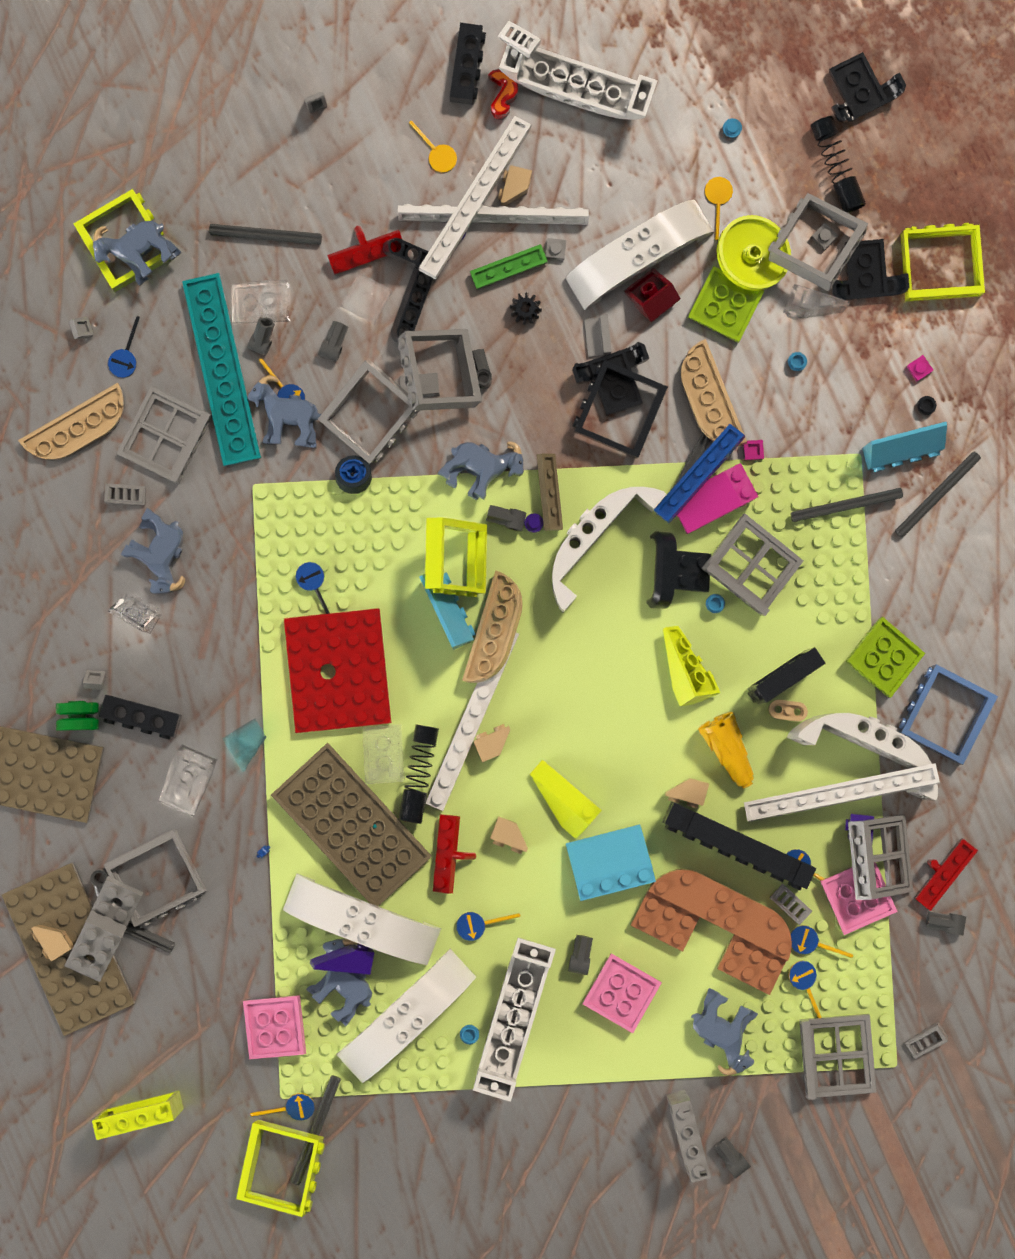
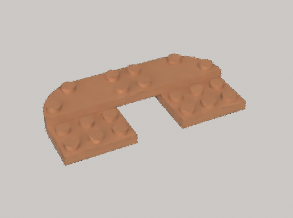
[631,869,792,995]

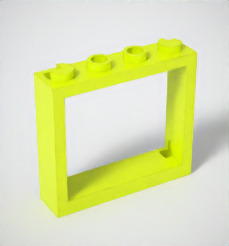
[73,189,171,292]
[900,223,985,302]
[425,517,487,597]
[92,1090,184,1140]
[236,1119,325,1217]

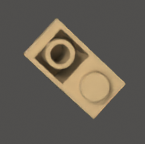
[498,165,532,206]
[473,724,510,762]
[665,778,709,808]
[490,816,528,854]
[31,925,74,962]

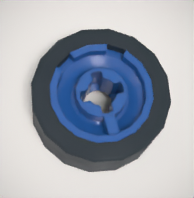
[335,455,372,494]

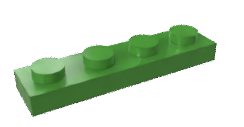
[470,244,548,290]

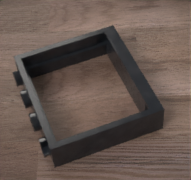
[572,360,668,459]
[747,647,826,704]

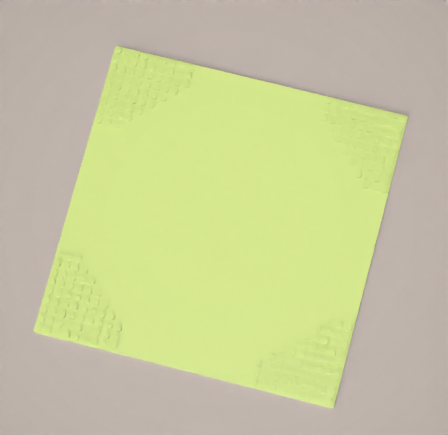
[252,454,897,1099]

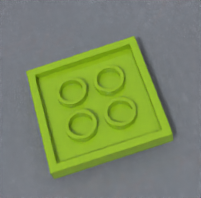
[688,266,764,343]
[846,616,926,698]

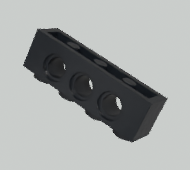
[450,22,486,105]
[99,695,182,740]

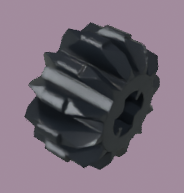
[510,292,542,325]

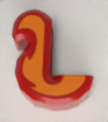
[488,69,519,119]

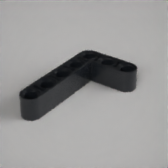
[383,238,433,342]

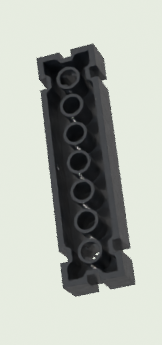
[662,801,817,891]

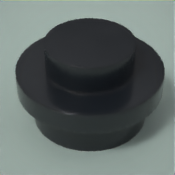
[917,396,937,415]

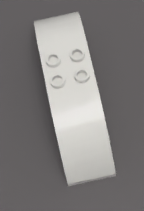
[499,31,658,120]
[565,200,714,310]
[552,487,667,613]
[787,713,938,800]
[283,873,441,965]
[473,938,556,1102]
[336,949,476,1083]

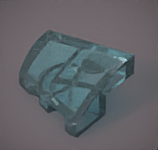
[222,718,266,772]

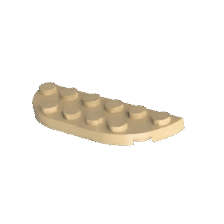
[681,339,747,446]
[18,383,124,460]
[462,570,522,683]

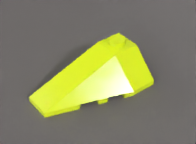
[663,626,720,706]
[530,760,602,839]

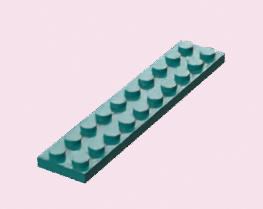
[182,273,261,467]

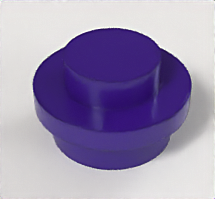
[524,513,544,533]

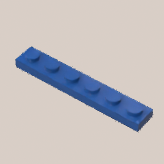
[654,424,745,523]

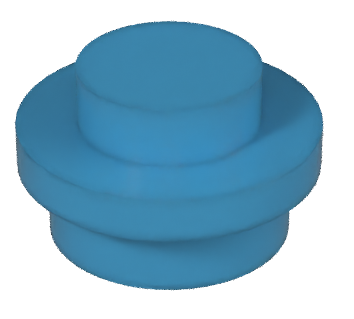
[723,118,742,138]
[788,352,807,371]
[706,594,725,613]
[460,1025,479,1044]

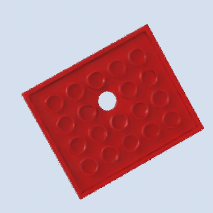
[284,608,392,733]

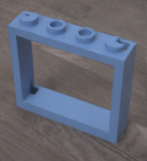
[898,664,998,765]

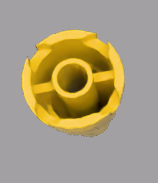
[698,712,754,788]

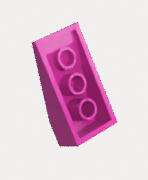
[677,463,759,534]

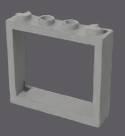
[768,193,868,291]
[398,329,482,411]
[318,360,419,464]
[104,829,206,928]
[666,1089,711,1183]

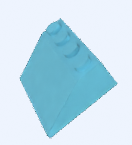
[862,422,947,472]
[419,572,476,650]
[566,824,656,901]

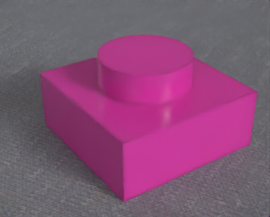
[906,355,934,382]
[743,440,764,461]

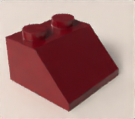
[624,268,681,322]

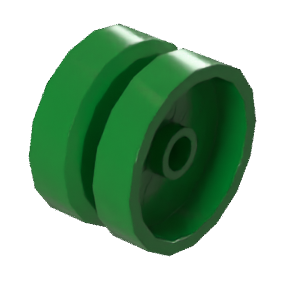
[56,701,99,731]

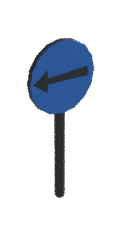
[108,316,140,378]
[296,562,330,614]

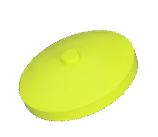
[717,215,791,291]

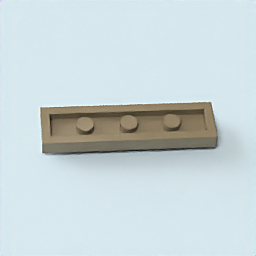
[537,453,563,531]

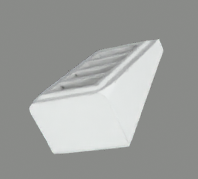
[498,21,541,59]

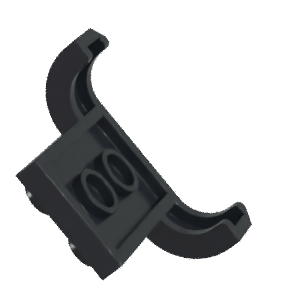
[828,52,906,123]
[832,239,910,300]
[572,342,649,416]
[646,531,711,609]

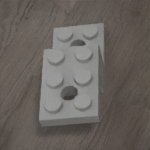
[64,876,143,982]

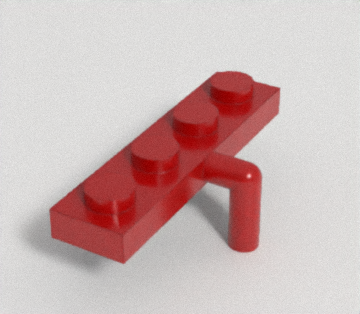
[327,226,403,275]
[433,814,476,894]
[914,838,978,911]

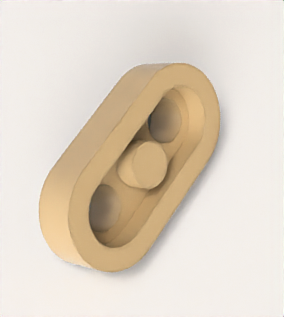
[768,700,808,722]

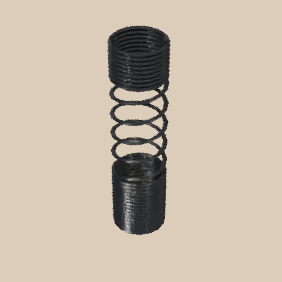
[810,116,866,213]
[398,724,439,824]

